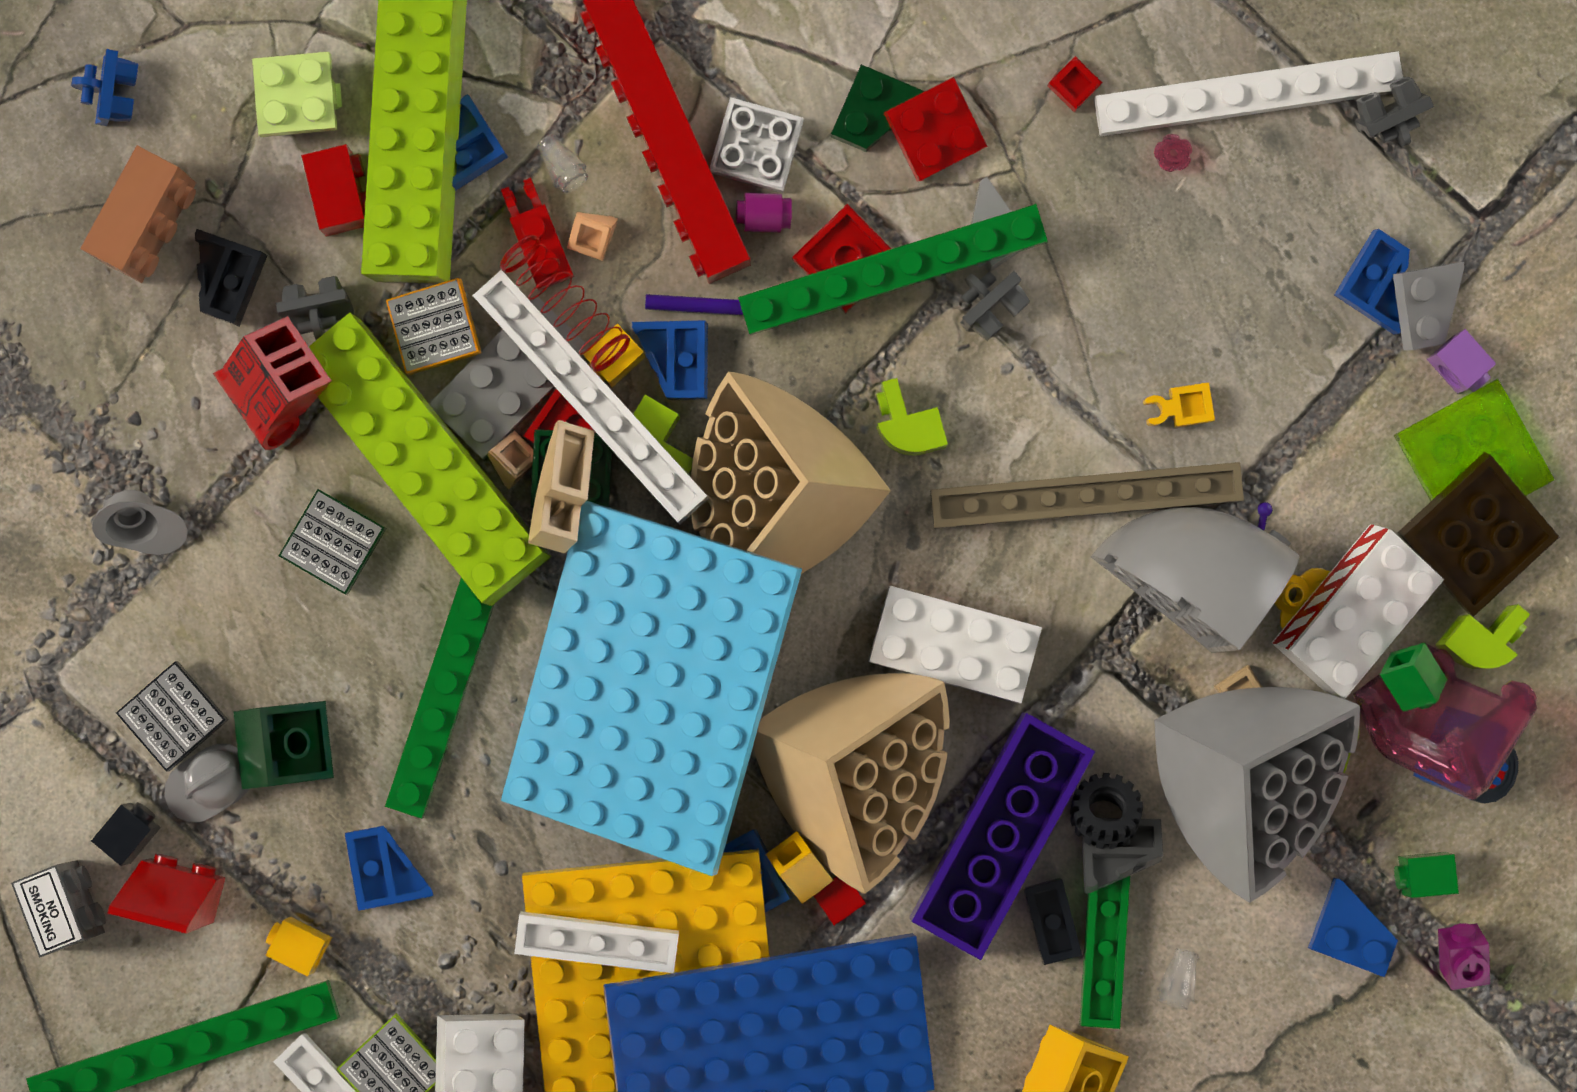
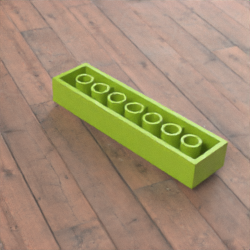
[361,0,467,284]
[309,312,551,606]

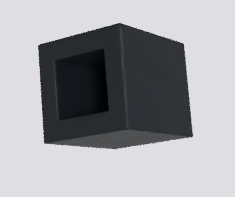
[91,802,161,866]

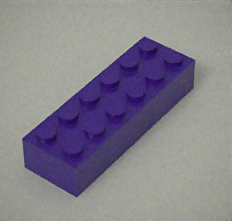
[909,713,1096,960]

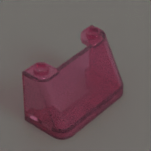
[1353,642,1537,800]

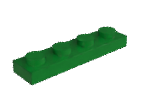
[1079,875,1131,1029]

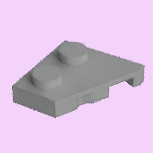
[1393,262,1465,351]

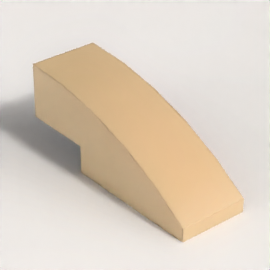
[528,420,595,554]

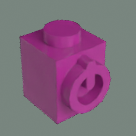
[1438,923,1490,990]

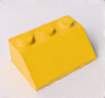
[1022,1025,1129,1092]

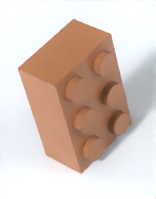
[80,145,196,283]

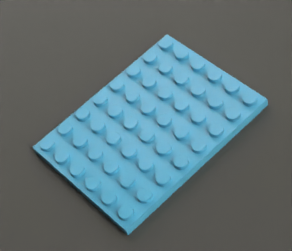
[501,501,802,876]

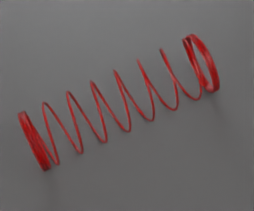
[500,235,630,372]

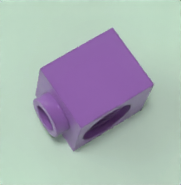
[1427,329,1496,394]

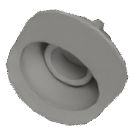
[92,490,188,555]
[165,744,249,822]

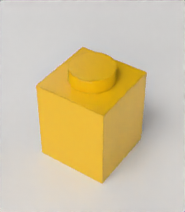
[583,323,646,388]
[766,831,834,904]
[265,917,332,977]

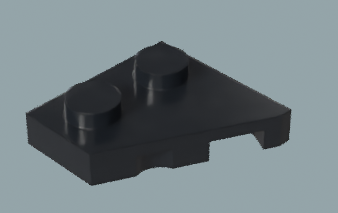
[195,229,268,327]

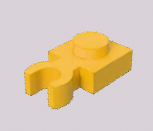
[1143,382,1215,428]

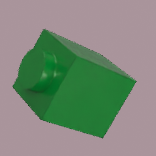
[1380,642,1448,712]
[1394,852,1459,898]

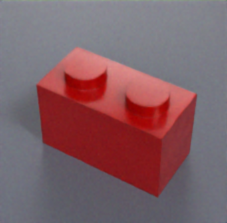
[301,144,366,237]

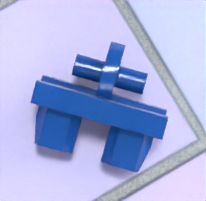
[71,49,138,126]

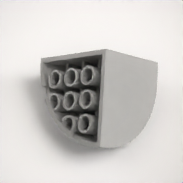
[1091,507,1299,653]
[1154,687,1360,902]

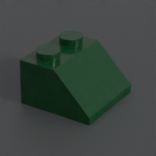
[233,701,334,789]

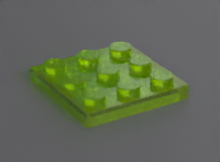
[1394,379,1555,501]

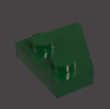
[831,64,925,152]

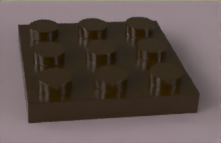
[1397,452,1560,617]

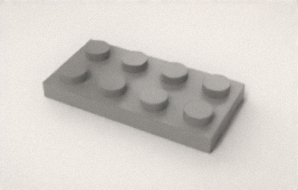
[429,295,589,460]

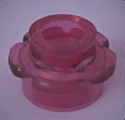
[1154,134,1192,172]

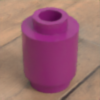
[736,193,792,233]

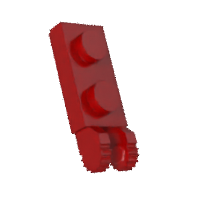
[501,178,574,291]

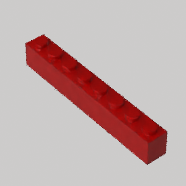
[579,0,751,284]

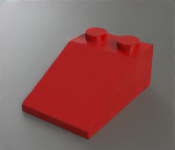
[107,854,226,934]

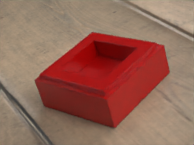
[1047,56,1103,112]
[814,876,866,925]

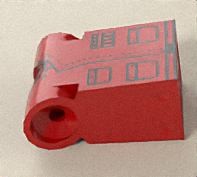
[213,316,332,450]

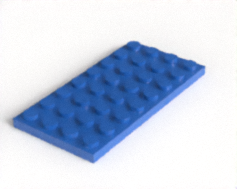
[603,933,935,1092]

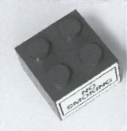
[11,860,106,958]

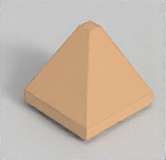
[567,212,618,261]
[487,430,534,489]

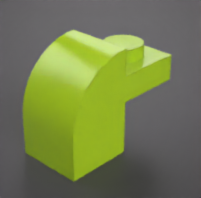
[876,378,948,456]
[633,395,693,476]
[1435,604,1530,669]

